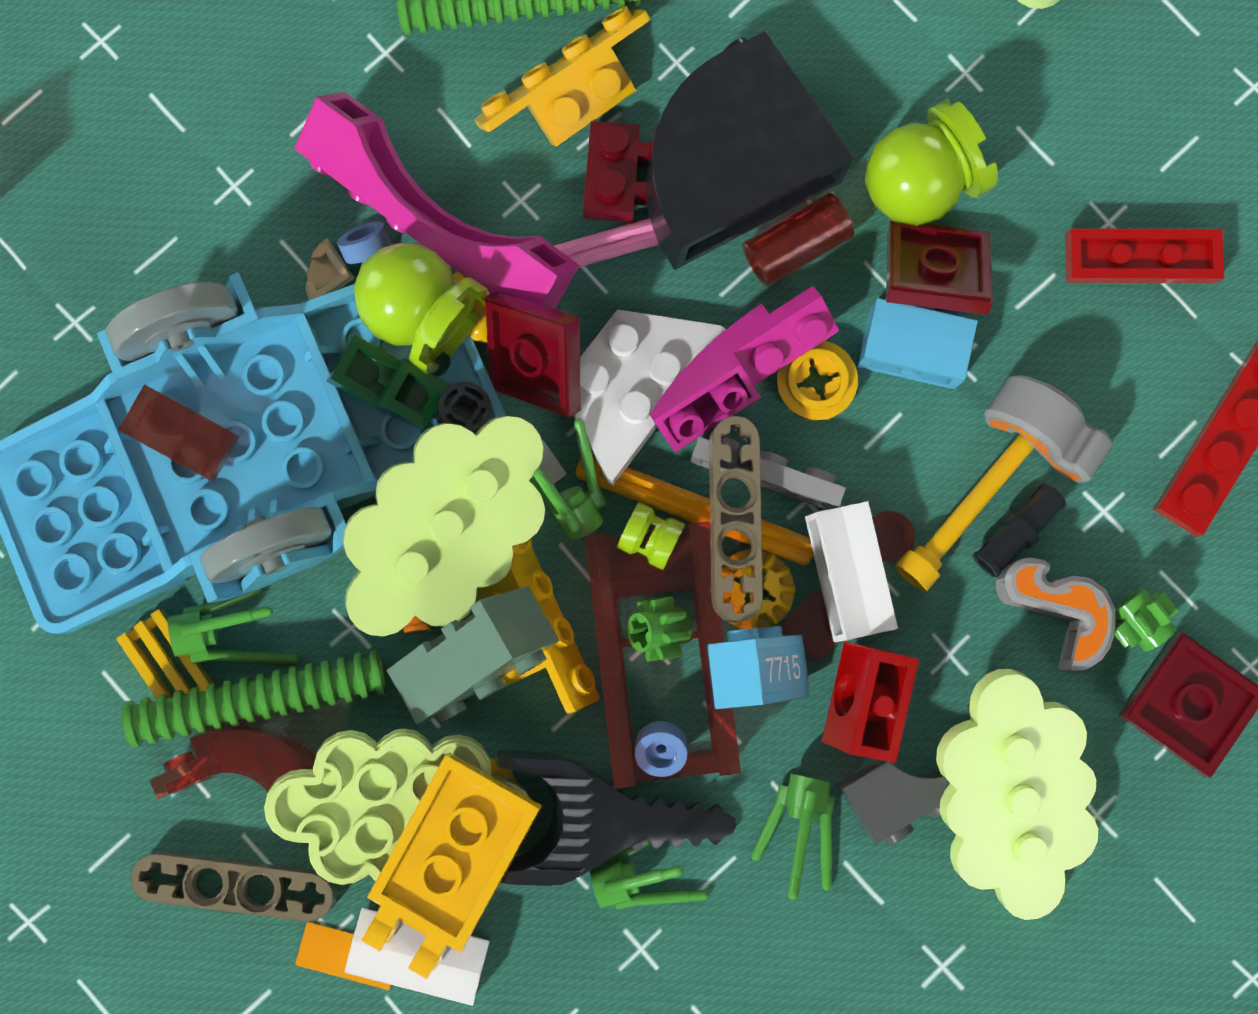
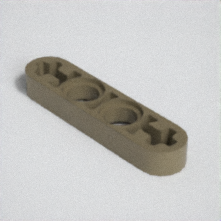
[709,416,763,623]
[131,851,338,922]

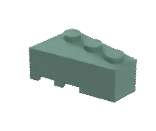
[387,586,559,725]

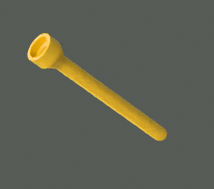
[894,434,1034,592]

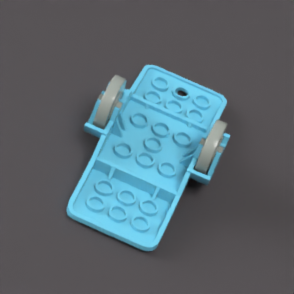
[0,272,506,634]

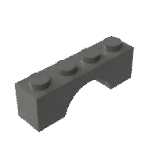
[837,704,971,845]

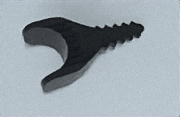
[496,750,736,886]

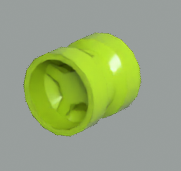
[617,502,685,570]

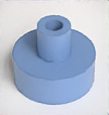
[337,222,392,264]
[635,721,687,777]

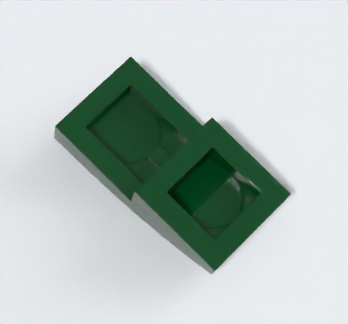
[326,334,449,430]

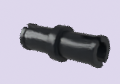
[972,483,1067,577]

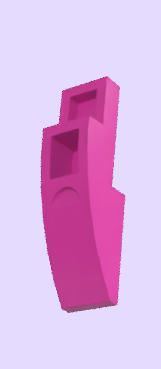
[650,286,839,452]

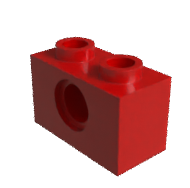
[821,641,919,763]

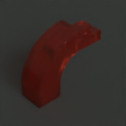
[149,727,316,799]

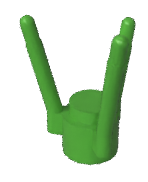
[529,418,607,540]
[168,588,299,664]
[751,774,835,900]
[590,841,709,910]

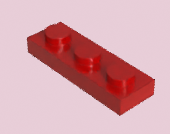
[1065,228,1224,284]

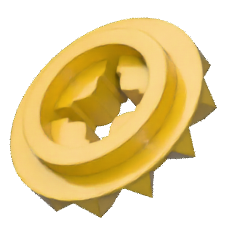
[777,341,858,421]
[722,549,796,629]

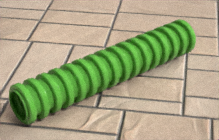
[396,0,643,35]
[121,649,387,748]

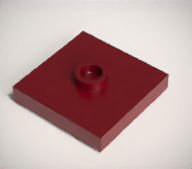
[886,220,993,315]
[485,291,581,417]
[1118,632,1258,778]

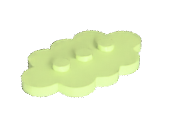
[342,416,545,636]
[936,669,1098,920]
[264,728,531,885]

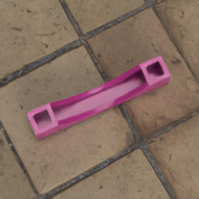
[294,91,580,309]

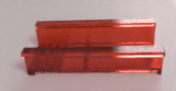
[585,521,741,789]

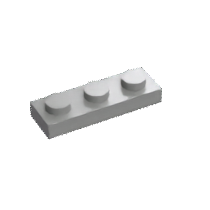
[690,437,846,510]

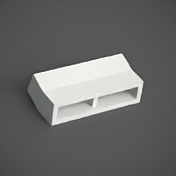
[805,501,898,642]
[344,908,490,1006]

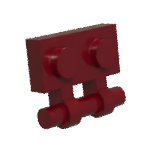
[583,121,658,223]

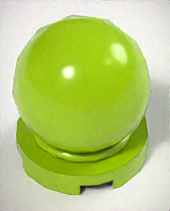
[865,98,998,226]
[354,243,489,375]

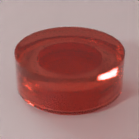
[872,511,915,563]

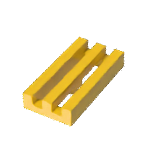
[116,609,213,699]

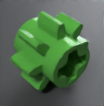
[1114,587,1179,652]
[627,596,692,662]

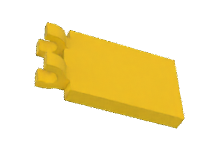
[361,753,542,979]

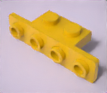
[474,6,651,147]
[475,538,600,714]

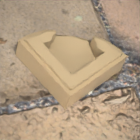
[306,238,356,300]

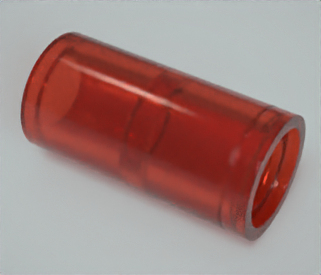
[742,193,854,287]

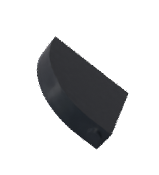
[646,31,854,270]

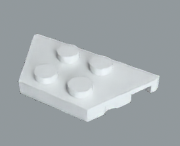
[573,309,726,485]

